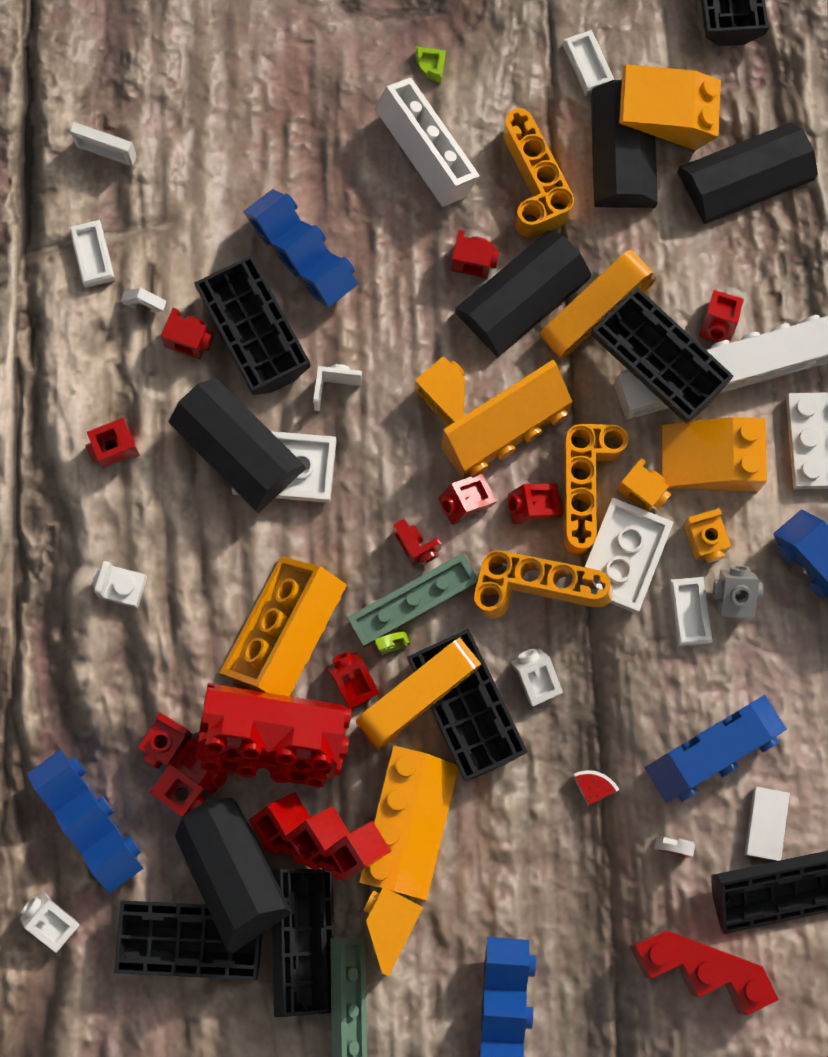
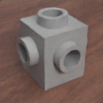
[713,565,763,619]

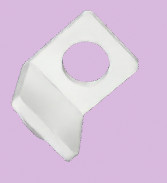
[313,364,362,411]

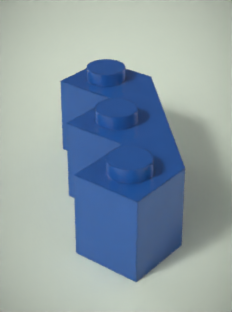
[243,189,358,307]
[773,509,828,598]
[644,695,787,803]
[27,749,144,894]
[478,937,536,1057]

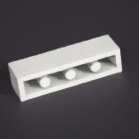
[375,78,480,207]

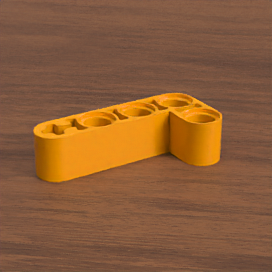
[503,108,574,238]
[539,249,656,359]
[563,424,628,556]
[474,550,613,619]
[355,638,482,752]

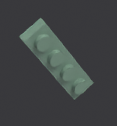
[347,553,478,648]
[331,938,367,1057]

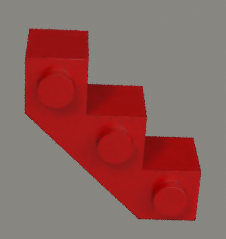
[249,792,391,882]
[630,930,779,1015]

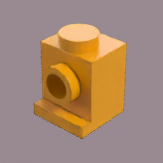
[617,457,672,512]
[683,508,731,563]

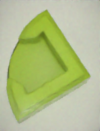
[415,46,446,83]
[375,632,410,656]

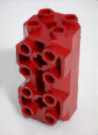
[195,683,352,788]

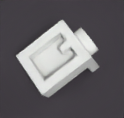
[92,561,147,609]
[511,649,563,706]
[20,892,80,953]

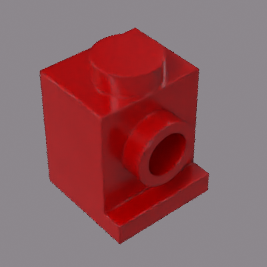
[451,230,500,279]
[161,308,214,360]
[85,417,140,468]
[138,712,192,769]
[149,764,207,817]

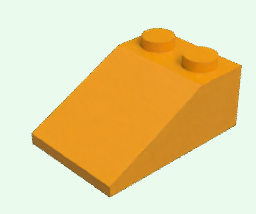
[619,64,721,151]
[661,417,767,492]

